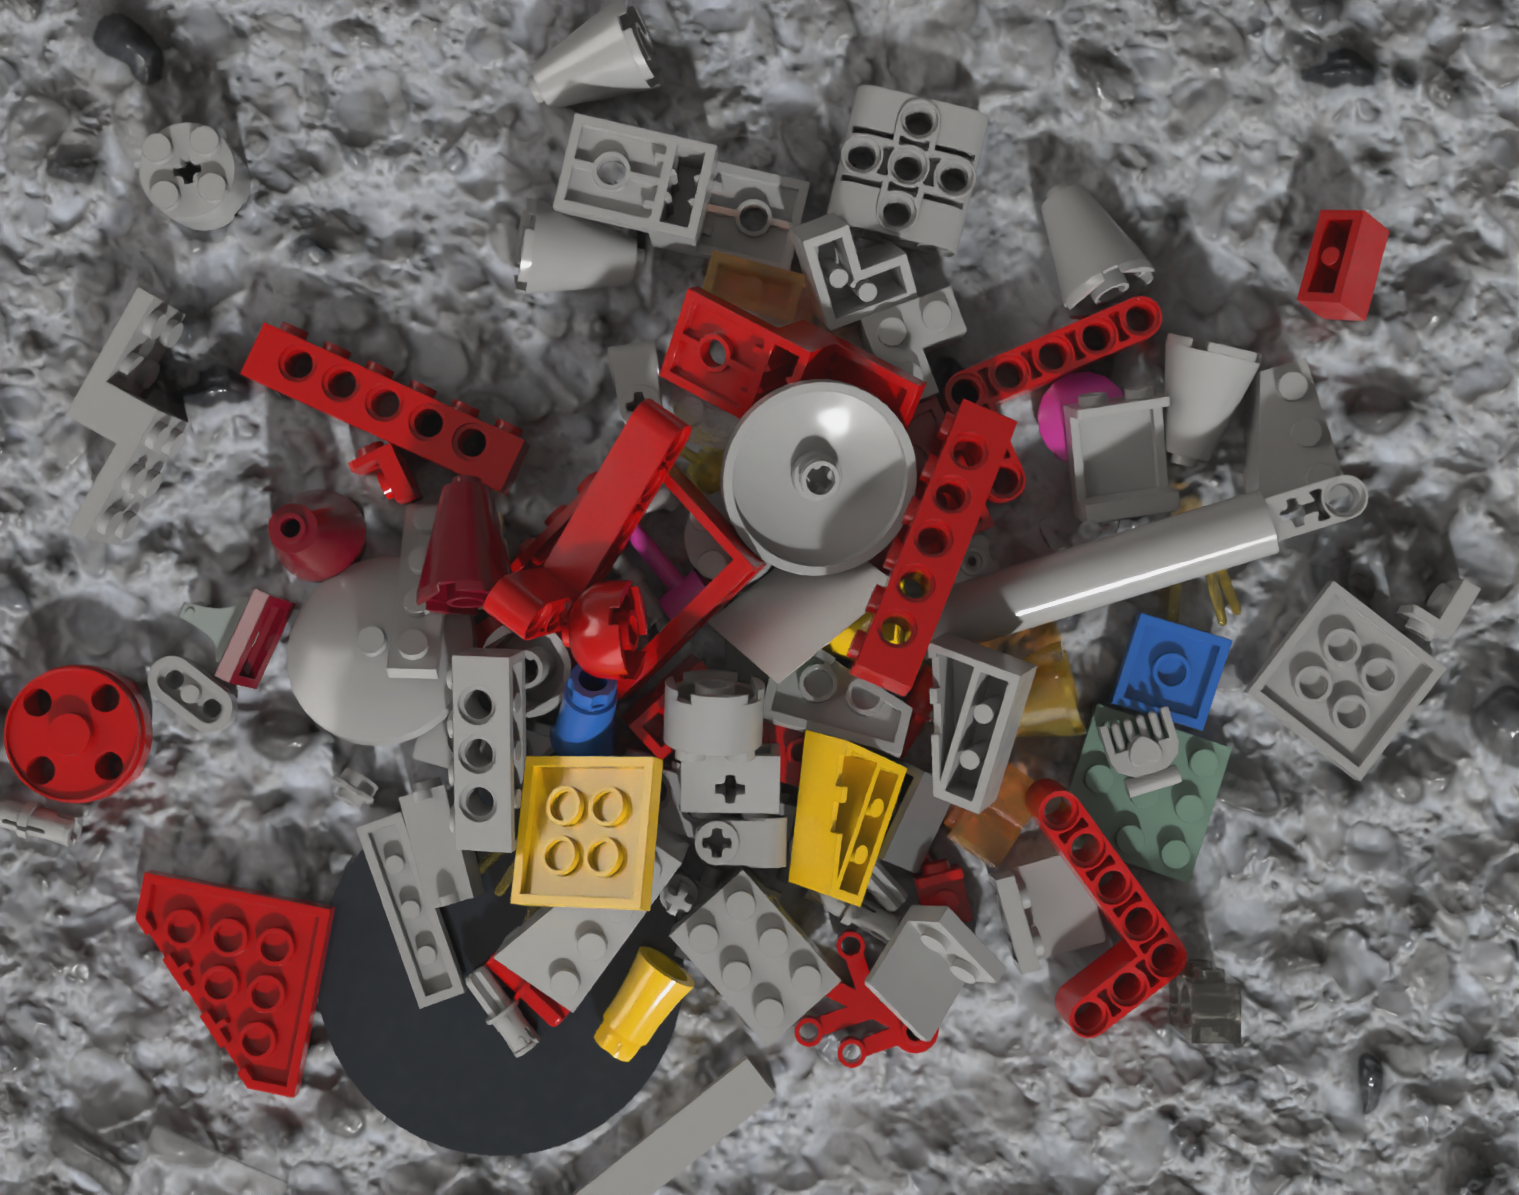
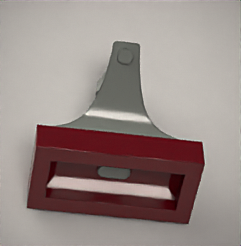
[178,588,296,689]

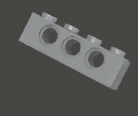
[446,647,526,853]

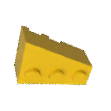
[788,730,907,907]

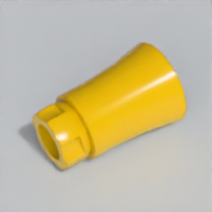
[594,946,695,1062]

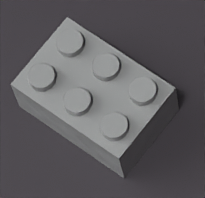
[669,865,841,1047]

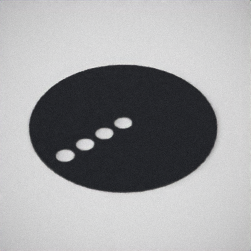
[318,787,684,1156]

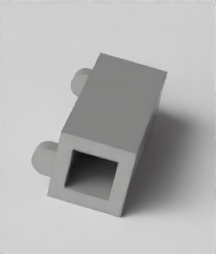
[399,777,485,910]

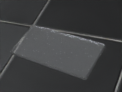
[125,1125,289,1195]

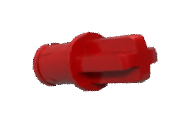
[899,665,934,758]
[485,951,570,1027]

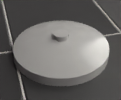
[720,379,917,576]
[287,557,478,746]

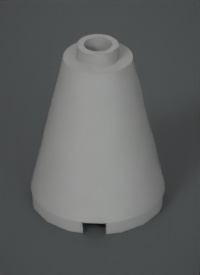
[527,0,664,109]
[1041,182,1154,320]
[513,197,645,294]
[1163,333,1263,468]

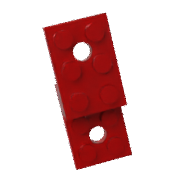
[659,286,927,432]

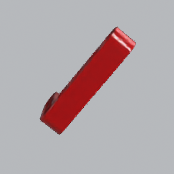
[940,296,1162,505]
[483,398,692,640]
[1025,778,1187,1038]

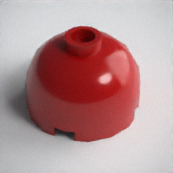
[561,580,647,680]

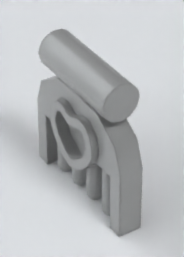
[1097,706,1182,798]

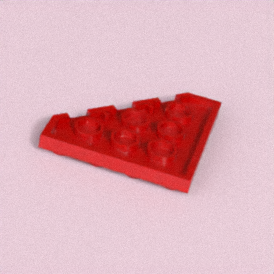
[135,870,336,1098]

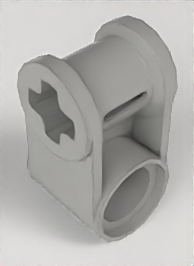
[608,340,663,424]
[694,814,787,868]

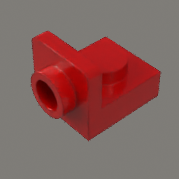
[348,441,423,506]
[912,858,973,923]

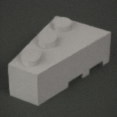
[1243,358,1349,516]
[928,633,1038,814]

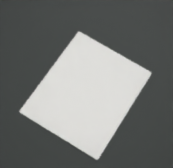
[708,561,888,683]

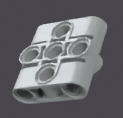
[826,85,989,258]

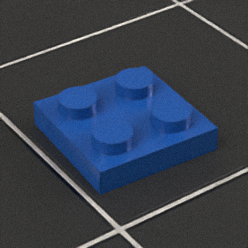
[1109,611,1233,731]

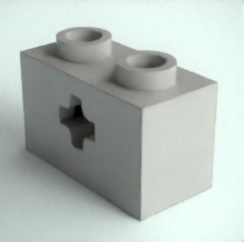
[680,743,780,819]

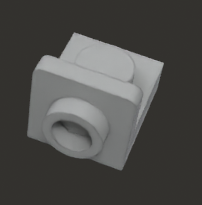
[1396,579,1481,641]

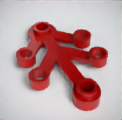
[794,929,939,1068]

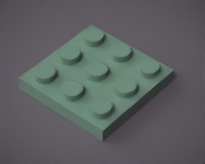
[1066,703,1232,883]

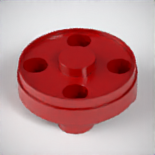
[4,665,153,803]

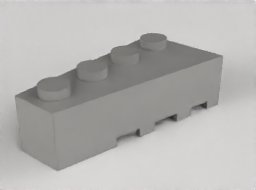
[493,823,689,1013]

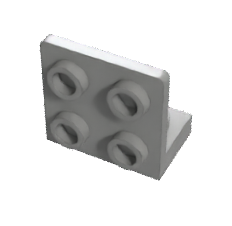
[988,849,1106,975]
[865,905,1006,1041]

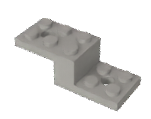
[553,113,810,277]
[65,287,188,545]

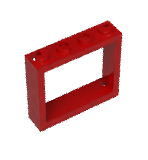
[510,463,767,700]

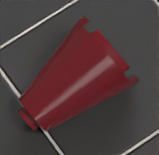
[416,475,512,616]
[268,489,367,583]

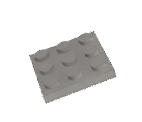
[1242,581,1447,781]

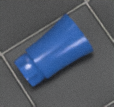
[550,664,618,757]

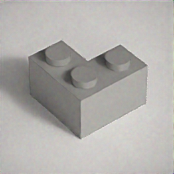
[789,212,918,331]
[857,286,967,404]

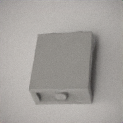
[1063,385,1180,524]

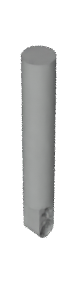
[910,475,1368,660]

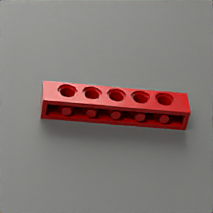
[240,321,530,496]
[846,399,1018,697]

